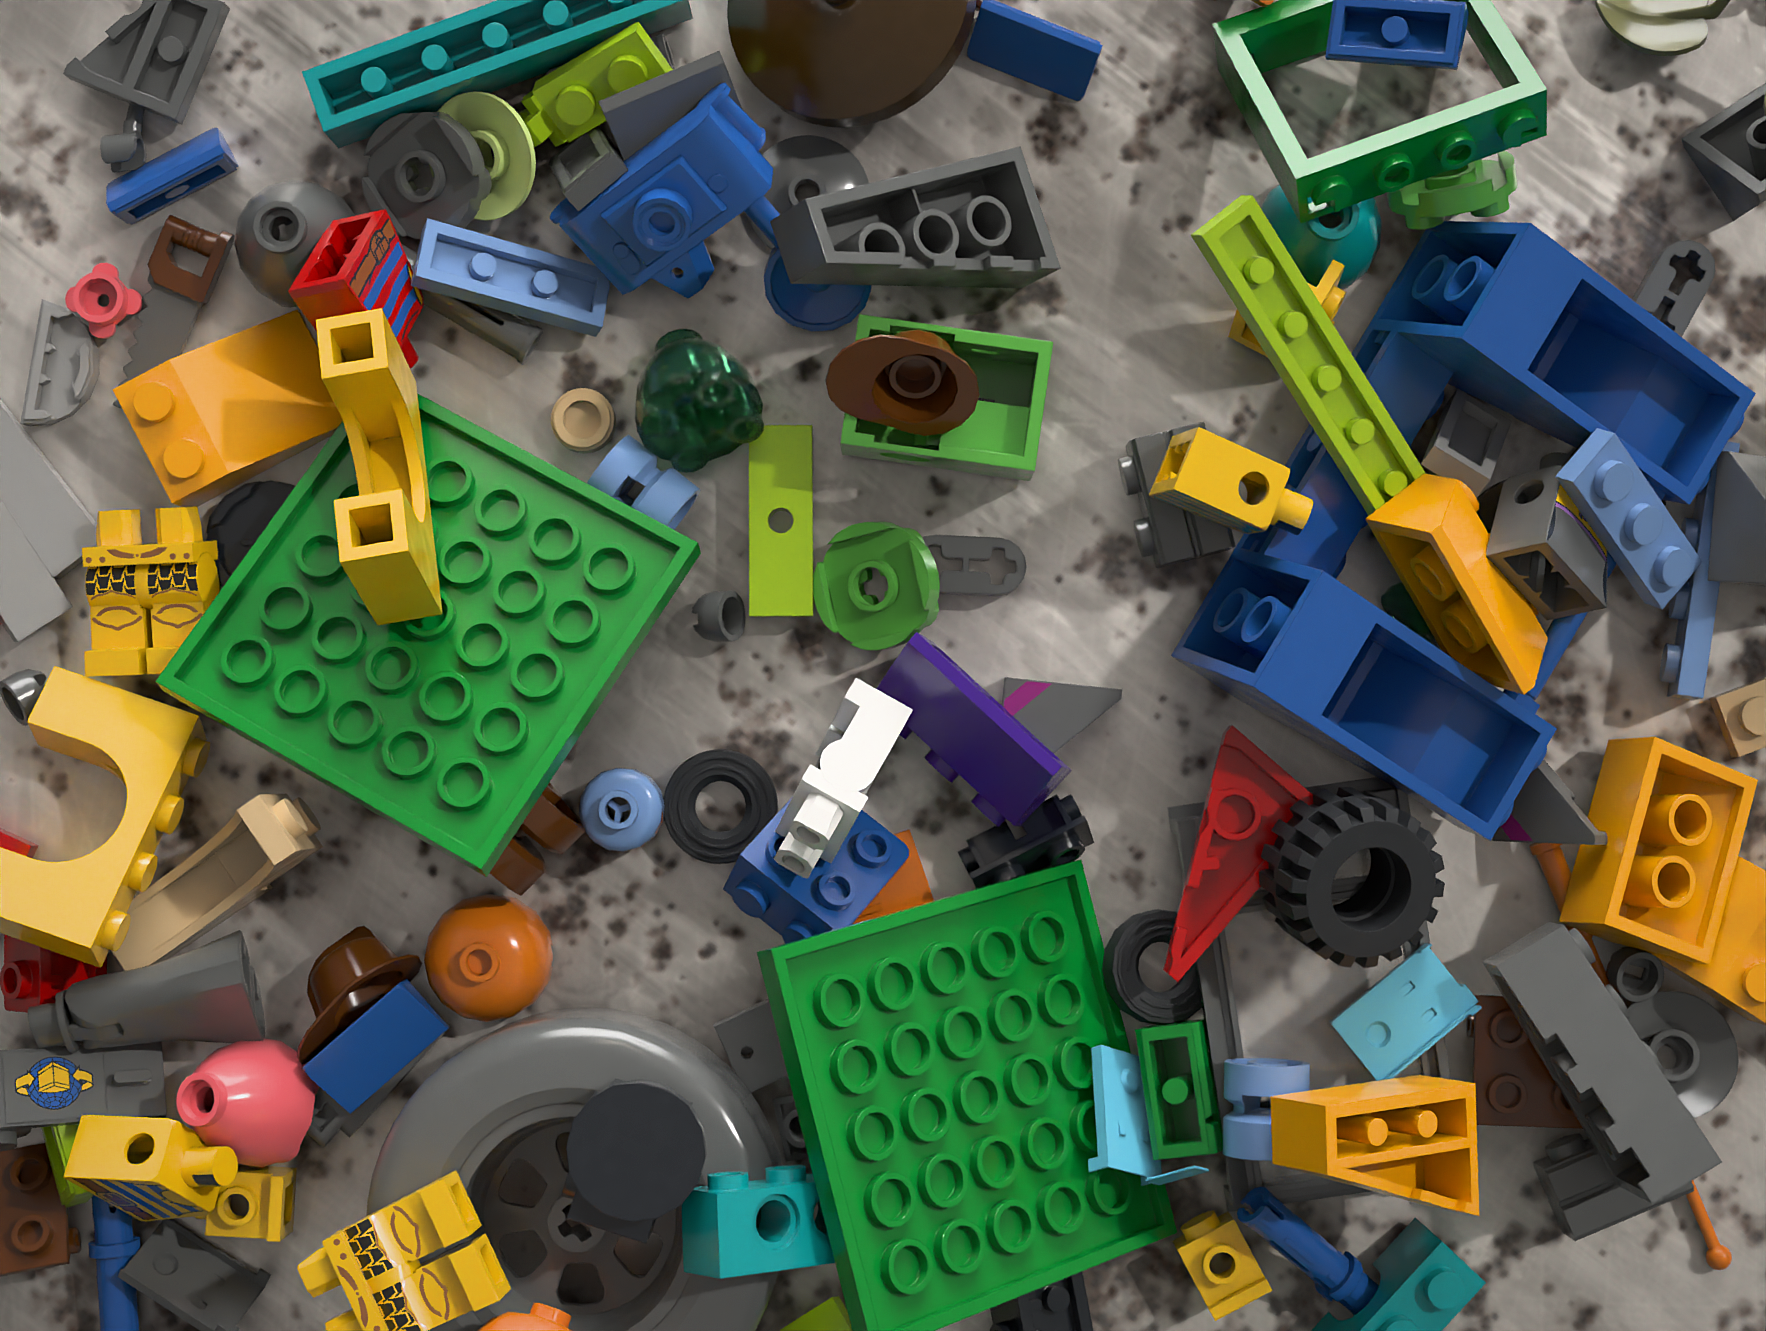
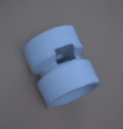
[587,435,701,530]
[1223,1058,1310,1161]

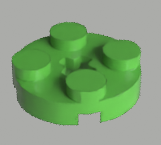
[1387,151,1518,230]
[813,521,940,650]

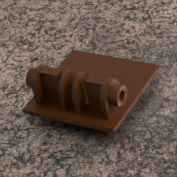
[1466,995,1583,1129]
[0,1143,81,1277]

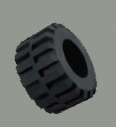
[1259,787,1445,968]

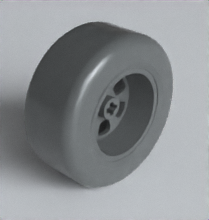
[366,1007,782,1331]

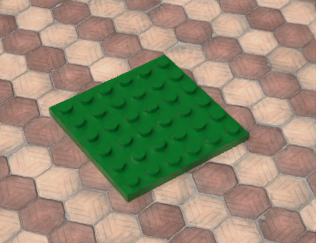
[155,393,701,877]
[757,860,1177,1331]

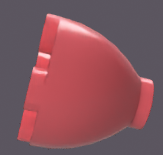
[176,1039,319,1167]

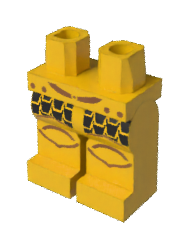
[82,506,220,677]
[297,1170,511,1331]

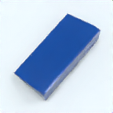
[967,0,1103,101]
[1325,0,1469,70]
[106,127,239,225]
[302,979,449,1114]

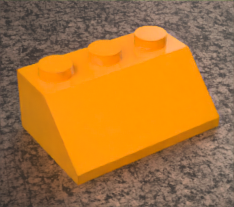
[1365,473,1548,695]
[1559,737,1758,965]

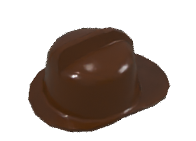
[825,329,980,436]
[296,926,422,1064]

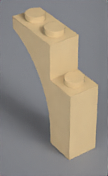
[111,793,323,970]

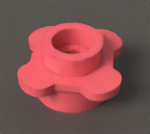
[65,263,143,339]

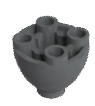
[234,180,356,308]

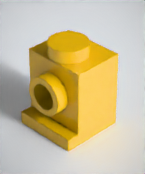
[195,1164,297,1242]
[1172,1210,1273,1321]

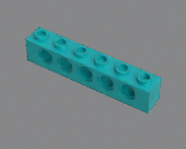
[681,1165,835,1279]

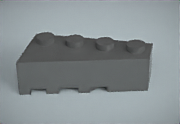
[770,146,1061,288]

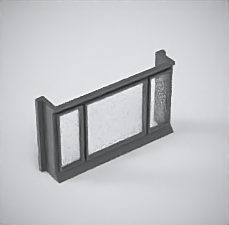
[1167,777,1451,1212]

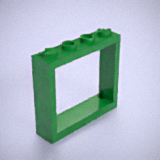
[1212,0,1547,224]

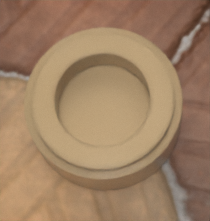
[551,388,616,454]

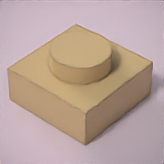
[1709,677,1766,757]

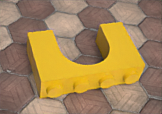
[316,308,443,626]
[0,666,210,968]

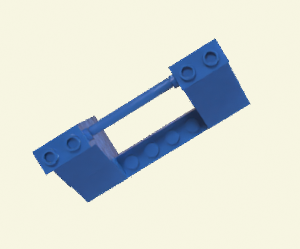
[1171,221,1756,841]

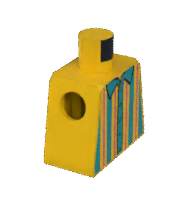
[1149,427,1313,536]

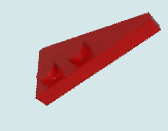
[1163,725,1313,982]

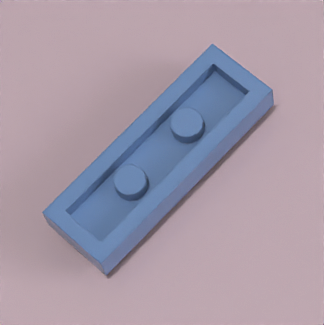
[411,218,611,337]
[1555,428,1702,610]

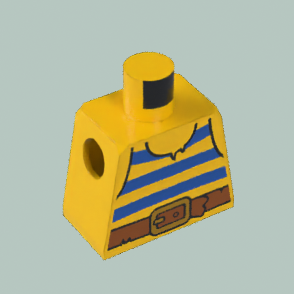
[63,1115,238,1221]

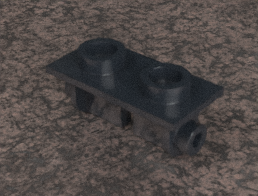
[958,794,1094,888]

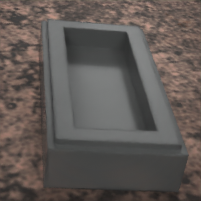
[549,126,628,212]

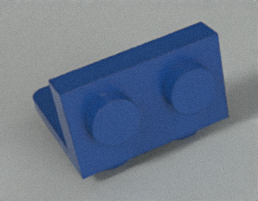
[723,798,909,944]

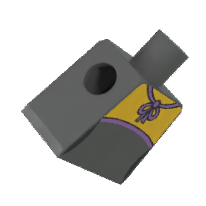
[1486,452,1607,621]

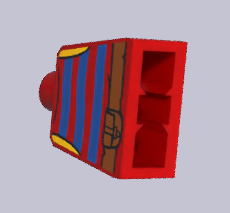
[288,209,424,369]

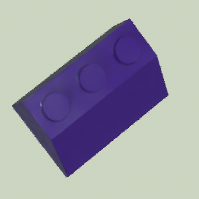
[876,632,1072,827]

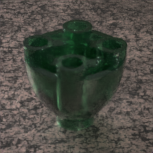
[635,329,764,473]

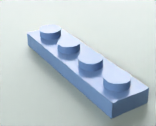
[1660,442,1740,701]

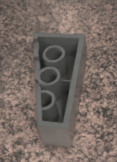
[1483,922,1722,1204]

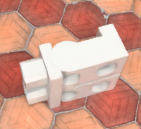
[774,678,913,878]

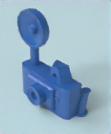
[550,83,872,331]

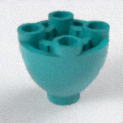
[1261,185,1382,290]

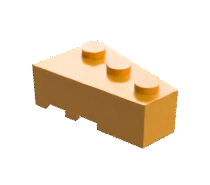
[1270,1075,1479,1216]

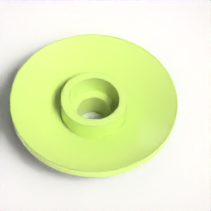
[429,92,536,220]

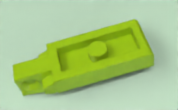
[518,22,673,147]

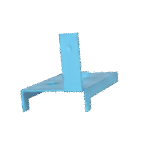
[1329,943,1482,1081]
[1088,1045,1209,1186]

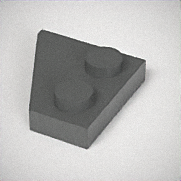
[63,0,230,125]

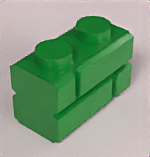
[1135,1019,1223,1160]

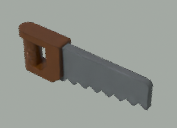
[113,215,235,409]

